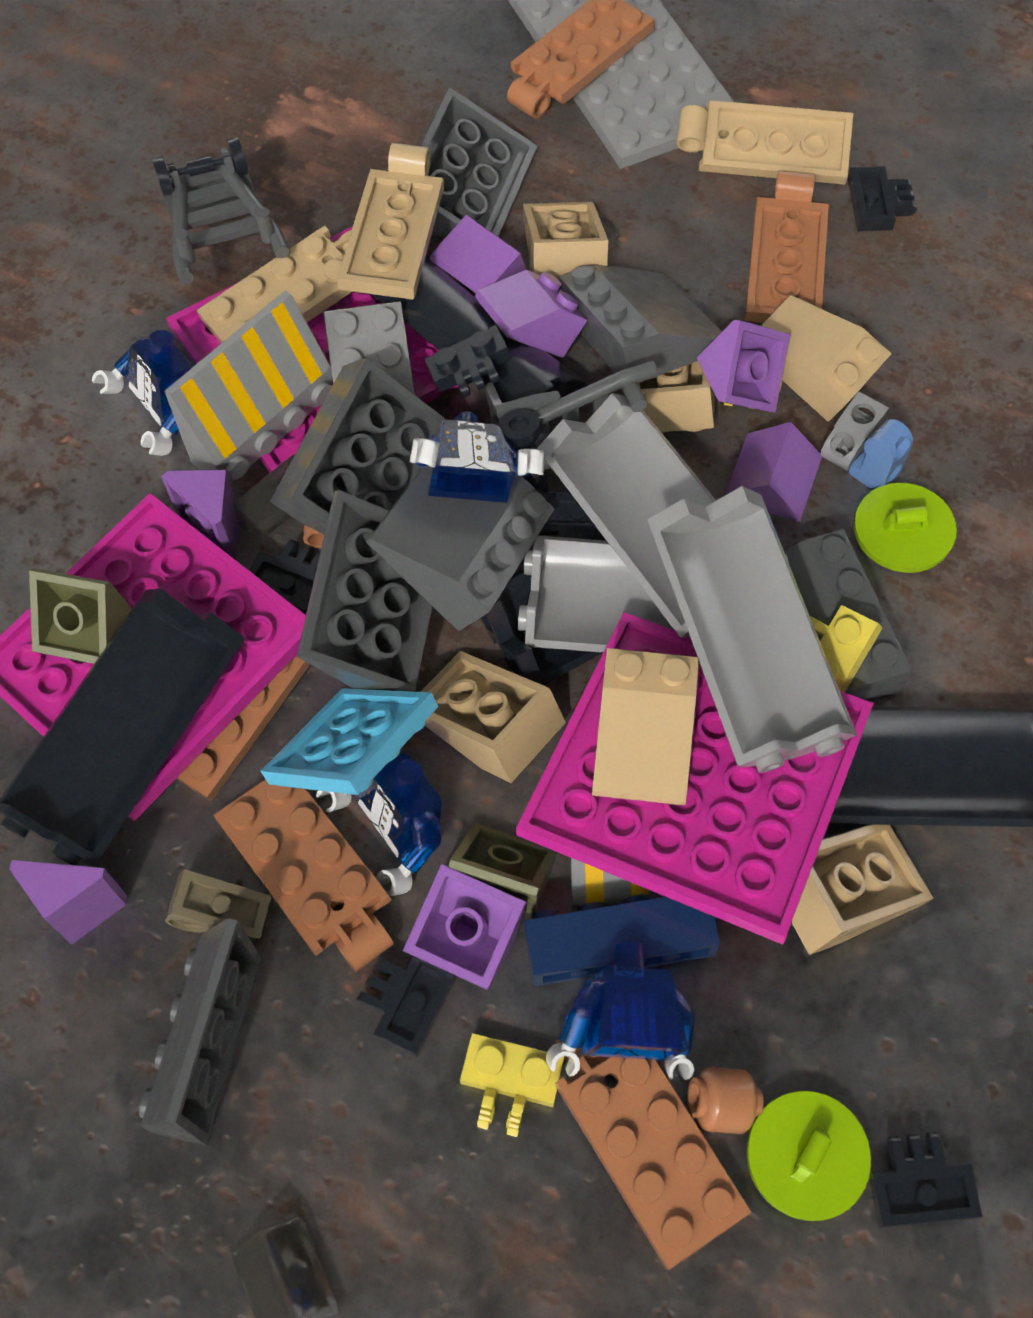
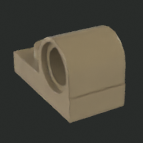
[165,869,272,942]

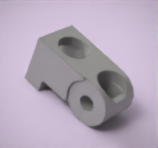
[820,391,889,471]

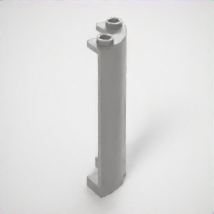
[537,393,716,638]
[647,486,857,773]
[518,536,789,652]

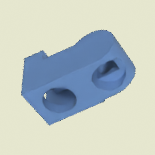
[848,419,913,490]

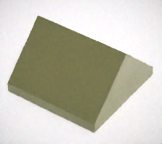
[29,568,132,664]
[449,823,558,914]

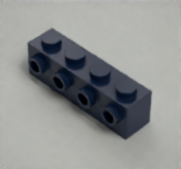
[524,894,721,987]

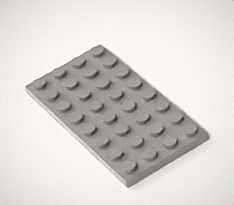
[508,0,734,169]

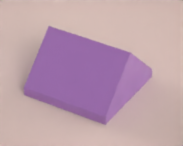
[430,215,526,293]
[697,320,791,413]
[725,422,822,522]
[161,470,241,561]
[9,860,128,945]
[403,864,527,990]

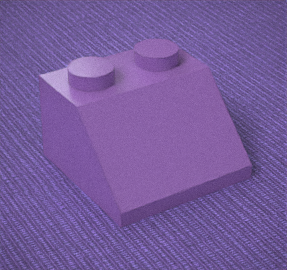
[475,270,587,358]

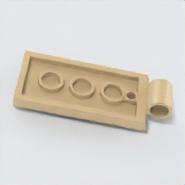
[677,100,853,185]
[337,143,444,300]
[196,226,352,343]

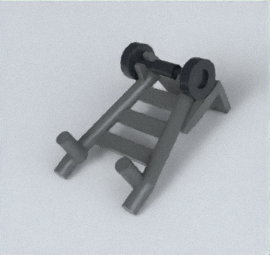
[152,137,289,284]
[485,361,658,492]

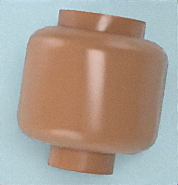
[687,1067,763,1134]

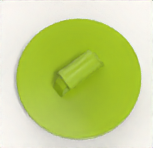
[854,483,957,573]
[746,1091,871,1221]

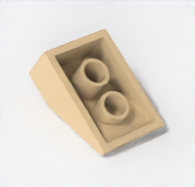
[523,202,608,280]
[761,295,892,422]
[638,361,714,433]
[592,648,699,805]
[421,651,566,783]
[792,825,934,955]

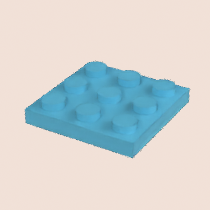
[261,688,439,795]

